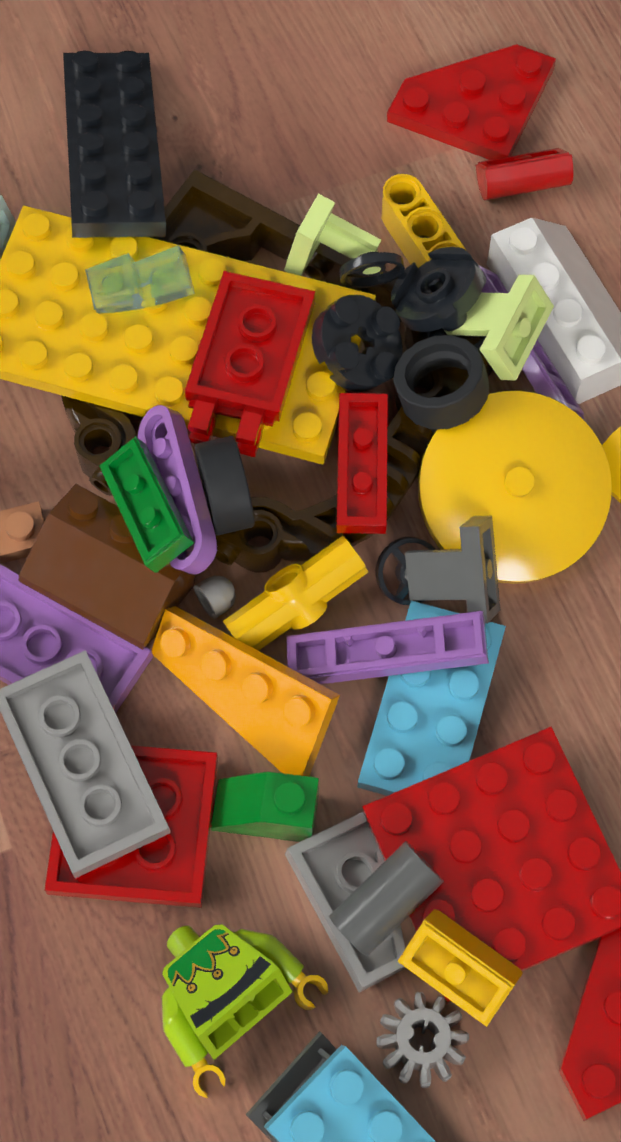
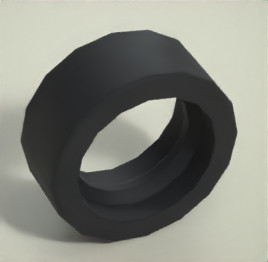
[393,335,489,429]
[195,436,255,535]

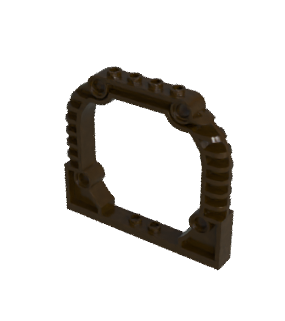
[61,169,493,573]

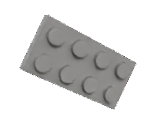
[0,650,171,878]

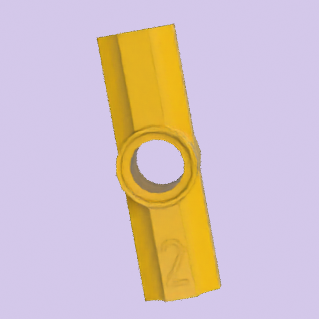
[223,536,368,651]

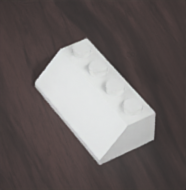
[487,218,621,404]

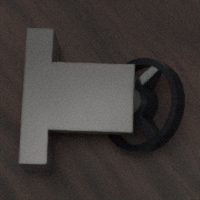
[375,515,501,623]

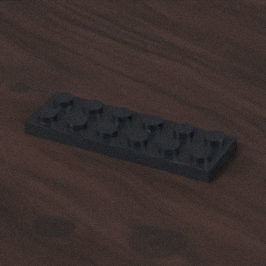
[63,50,166,238]

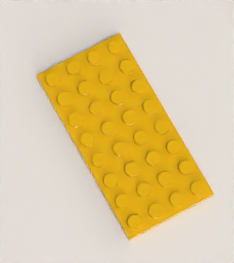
[0,205,376,465]

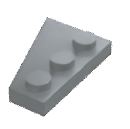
[285,812,406,993]

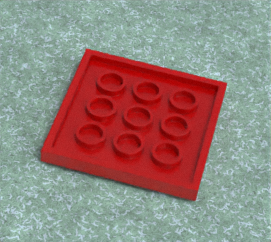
[362,726,621,1004]

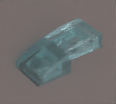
[85,245,195,314]

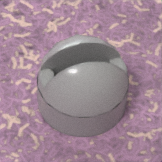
[194,576,236,619]

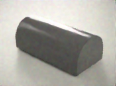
[329,841,444,956]

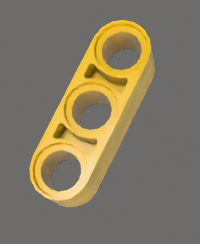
[381,174,466,268]

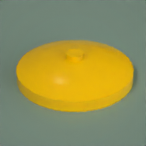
[418,391,612,584]

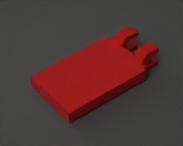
[185,271,316,457]

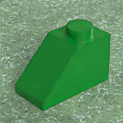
[211,771,319,842]

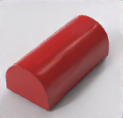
[475,148,574,200]

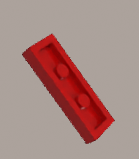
[337,393,388,534]

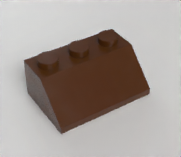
[18,484,196,650]

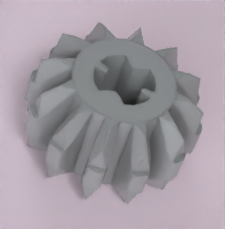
[376,992,469,1088]

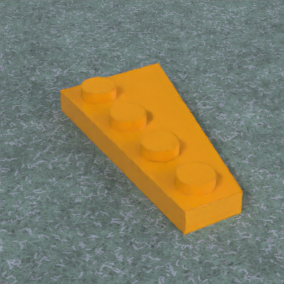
[151,606,340,777]

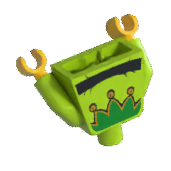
[161,924,328,1098]

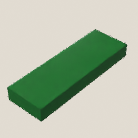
[99,436,194,573]

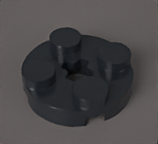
[391,247,487,332]
[312,295,403,392]

